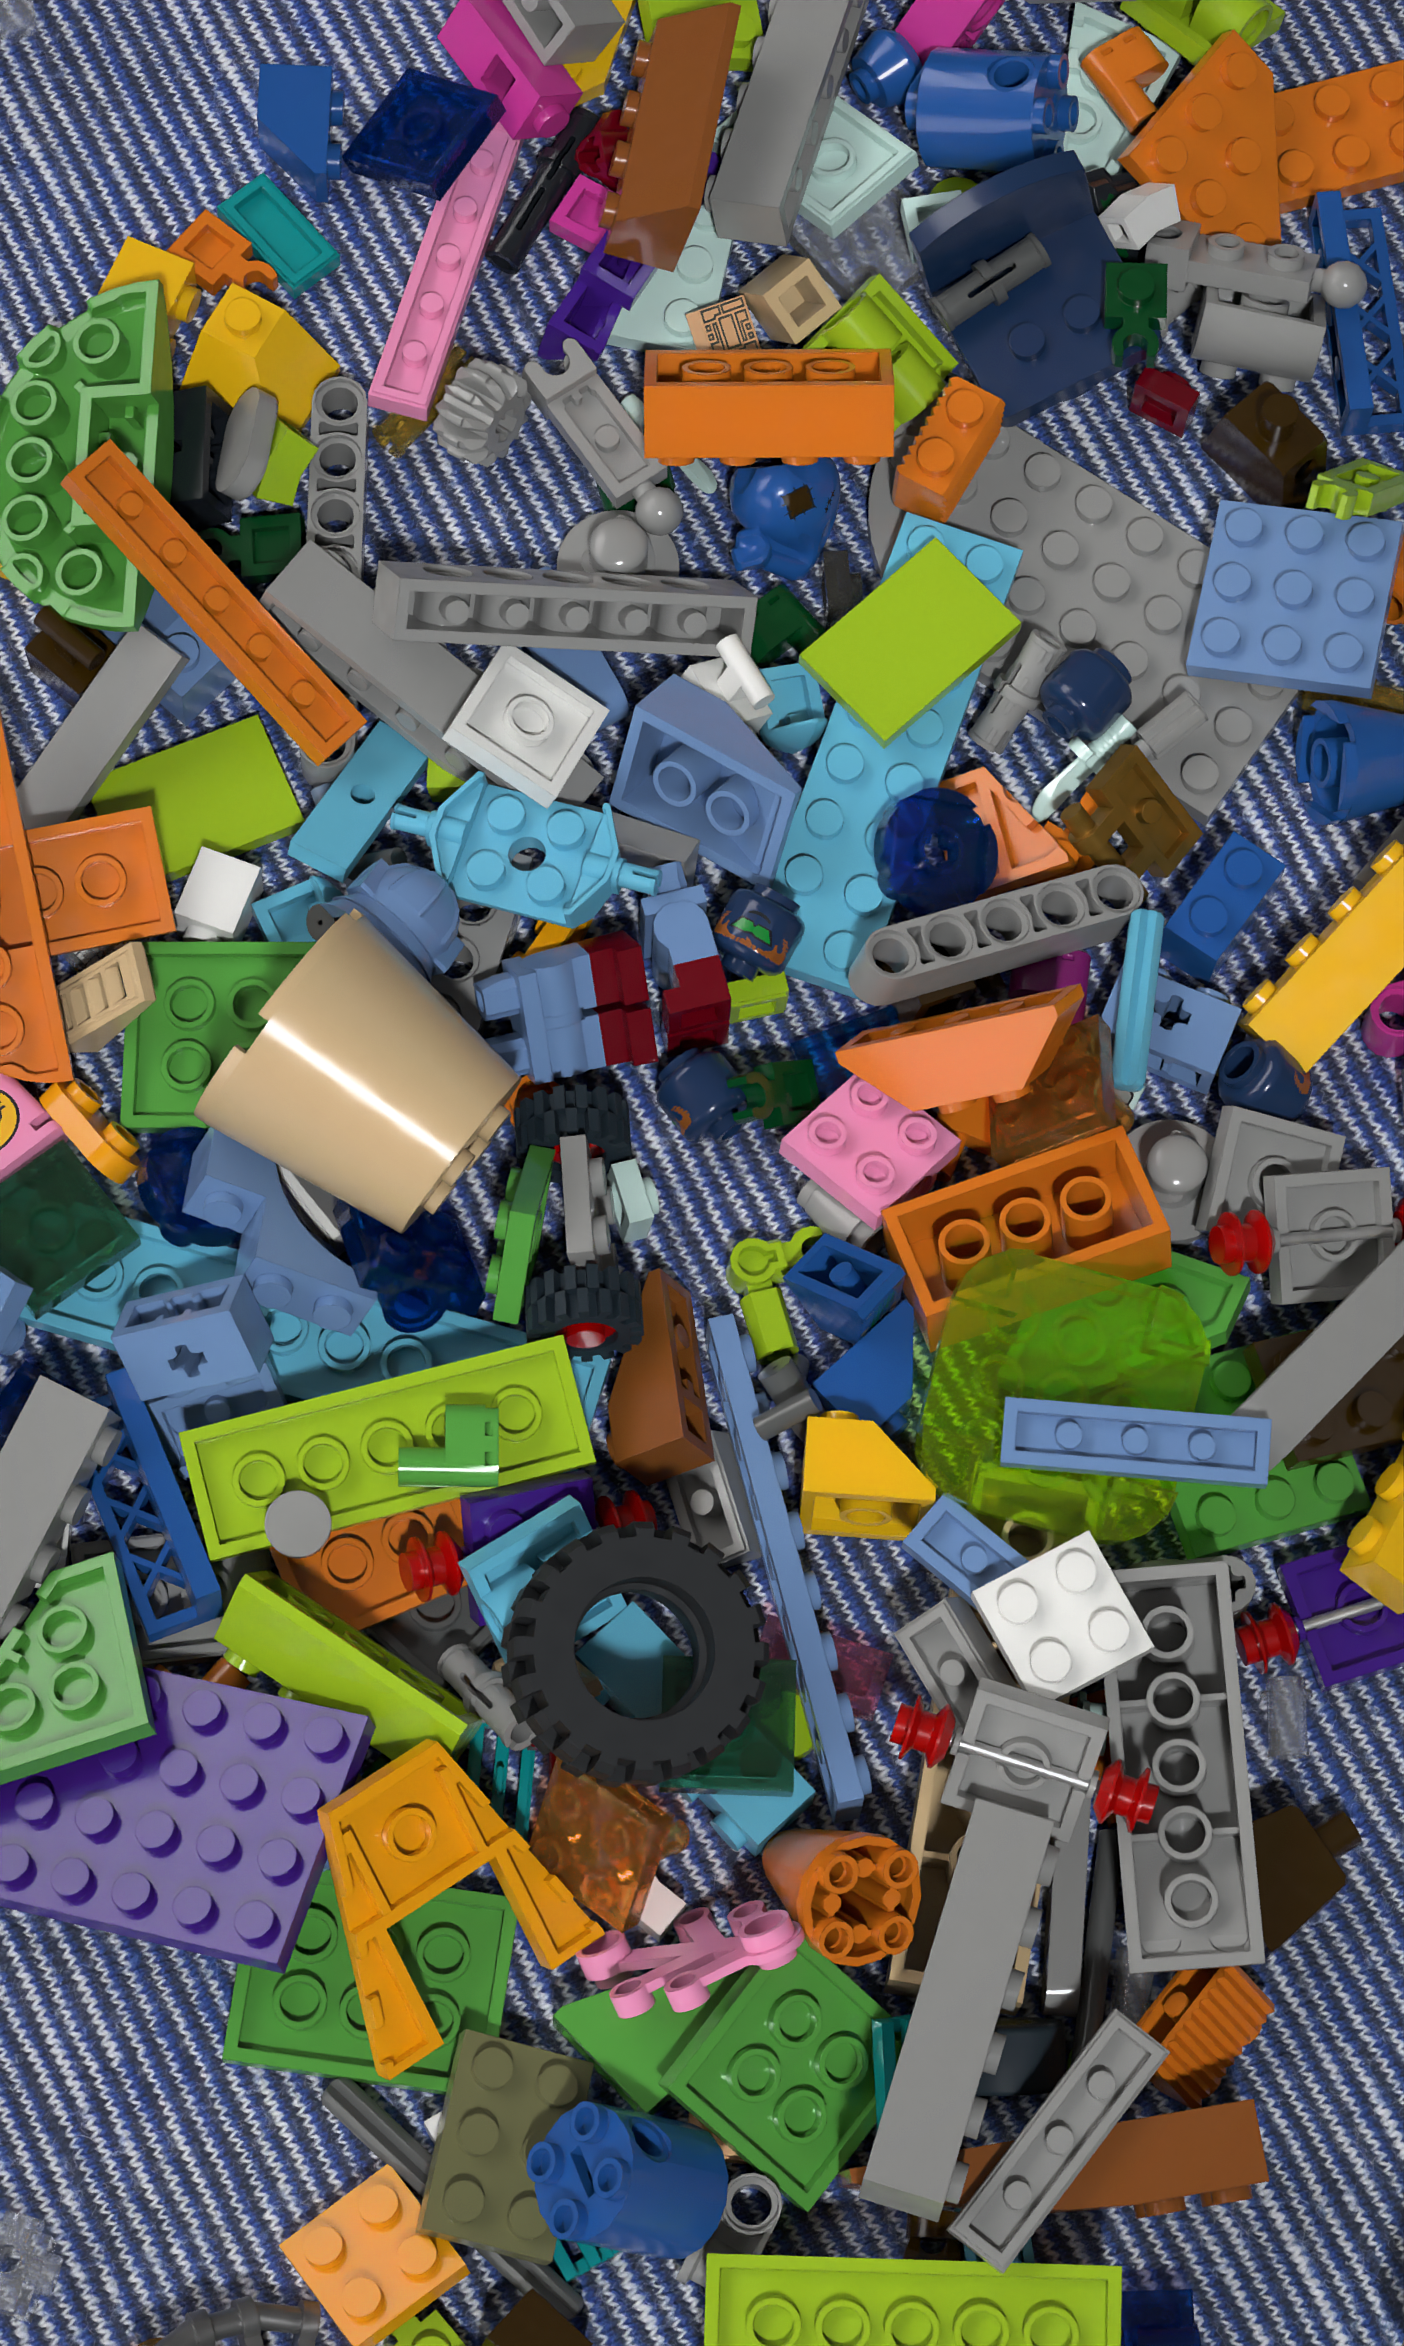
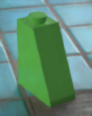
[552,1967,747,2115]

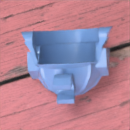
[320,858,465,984]

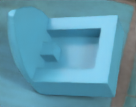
[759,663,829,754]
[251,875,343,942]

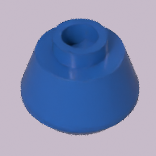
[849,29,923,108]

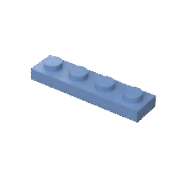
[1000,1397,1272,1489]

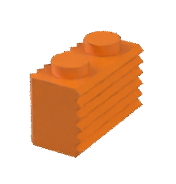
[892,376,1006,524]
[1136,1966,1275,2109]

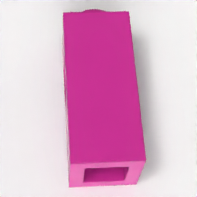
[437,0,583,140]

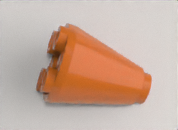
[762,1828,921,1967]

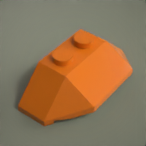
[835,983,1085,1114]

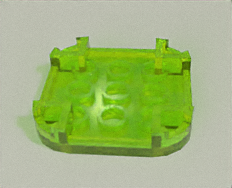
[915,1248,1211,1545]

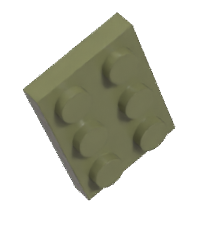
[416,2029,594,2266]

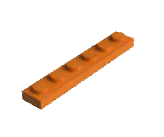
[60,439,368,766]

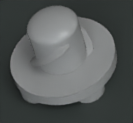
[557,510,680,577]
[1127,1120,1215,1248]

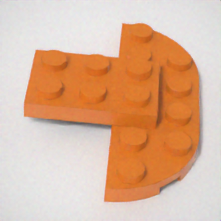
[0,709,177,1083]

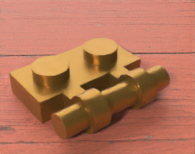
[1060,744,1203,903]

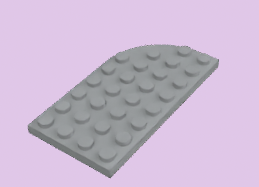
[867,381,1302,826]

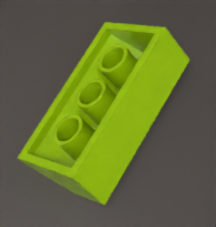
[214,1570,483,1763]

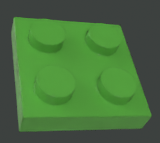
[485,1145,555,1325]

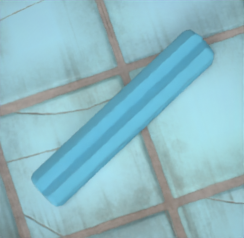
[1110,909,1165,1092]

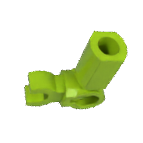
[725,1226,823,1365]

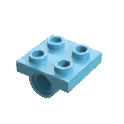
[458,1495,627,1664]

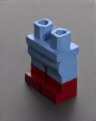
[639,861,731,1058]
[473,930,659,1085]

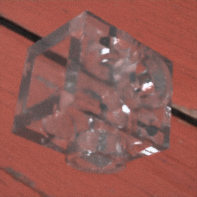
[0,2210,63,2323]

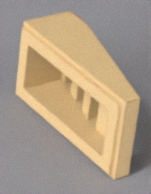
[57,942,157,1053]

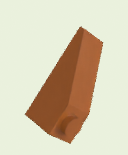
[606,1268,715,1486]

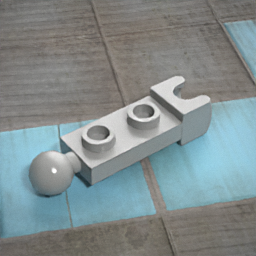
[1144,220,1367,309]
[522,338,684,536]

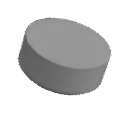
[264,1490,332,1558]

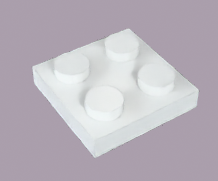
[442,646,610,809]
[971,1530,1155,1701]

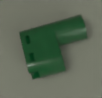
[750,584,827,668]

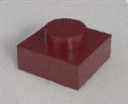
[1129,367,1200,438]

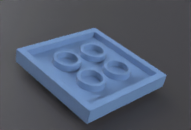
[1186,500,1404,699]

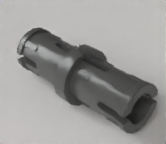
[928,232,1052,333]

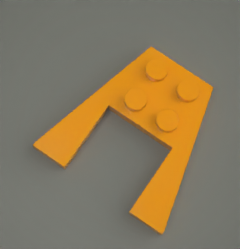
[317,1739,605,2081]

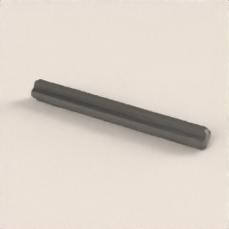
[321,2077,584,2322]

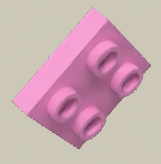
[779,1074,961,1231]

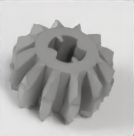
[433,358,532,467]

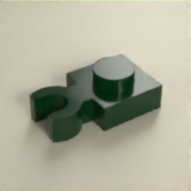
[1104,262,1168,368]
[198,513,306,585]
[727,1059,821,1130]

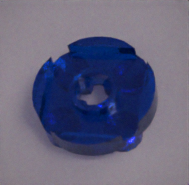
[874,787,998,915]
[135,1126,242,1247]

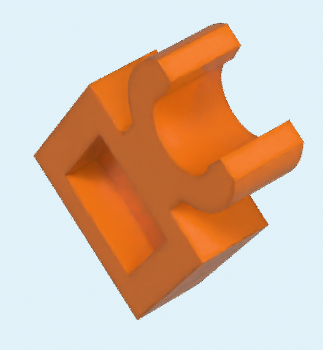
[166,209,278,296]

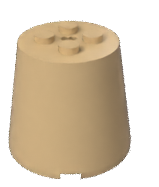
[194,908,522,1234]

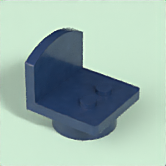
[909,150,1163,427]

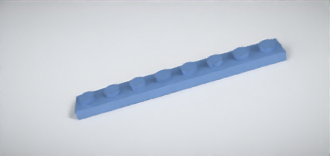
[705,1314,872,1824]

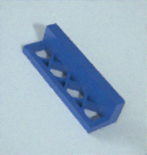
[1308,190,1404,436]
[87,1368,224,1643]

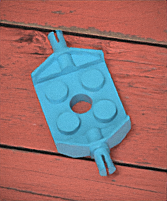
[390,771,663,929]

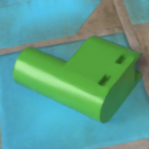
[398,1404,499,1487]

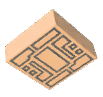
[685,295,761,350]

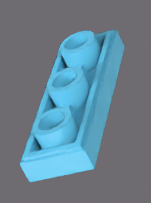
[288,720,428,883]

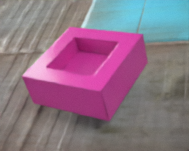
[549,174,615,253]

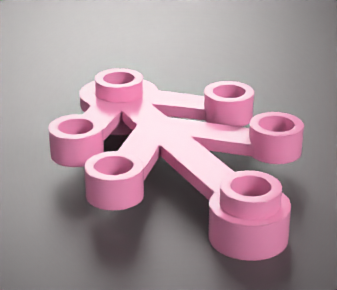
[575,1900,805,2019]

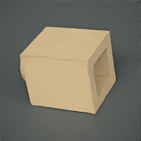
[738,254,842,345]

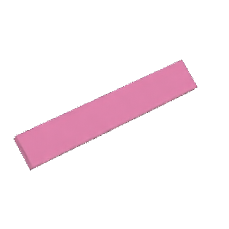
[368,107,525,422]

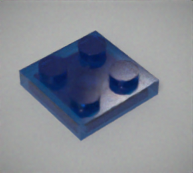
[342,68,506,201]

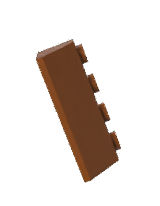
[598,2,741,272]

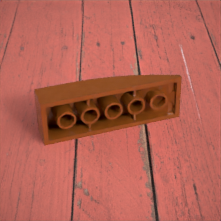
[837,2099,1269,2219]

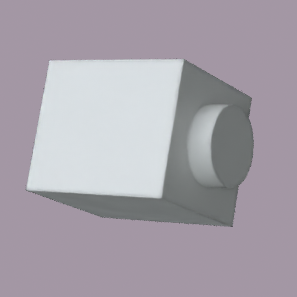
[174,846,263,942]

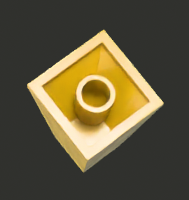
[179,283,340,432]
[798,1410,936,1541]

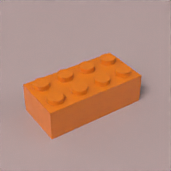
[644,349,894,466]
[881,1125,1172,1353]

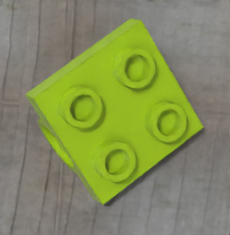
[1120,0,1286,66]
[801,273,959,432]

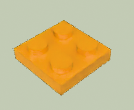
[279,2164,470,2346]

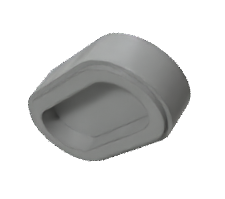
[215,387,278,501]

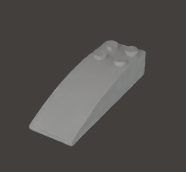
[1104,1560,1265,1975]

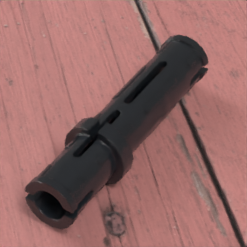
[485,107,600,275]

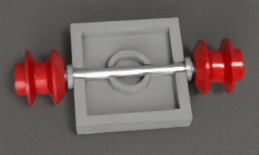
[1209,1167,1404,1305]
[889,1677,1160,1844]

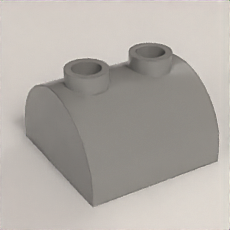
[1190,286,1326,392]

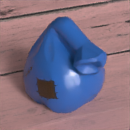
[729,457,841,581]

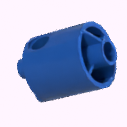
[905,47,1079,173]
[526,2101,728,2260]

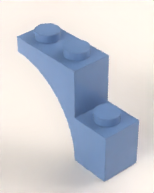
[182,1127,379,1336]

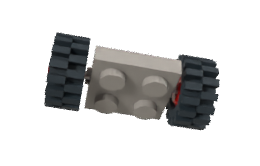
[514,1084,644,1362]

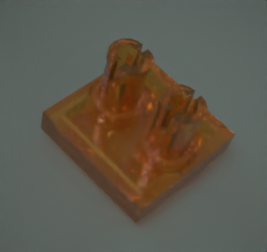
[989,1014,1135,1167]
[529,1757,690,1933]

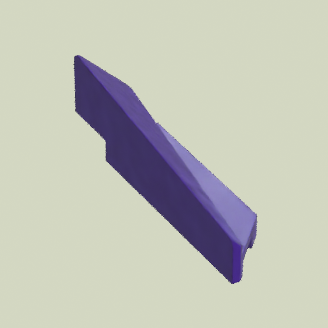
[537,152,720,361]

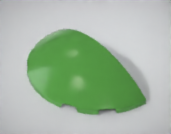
[0,279,174,632]

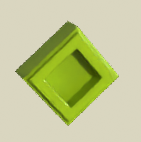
[727,971,789,1024]

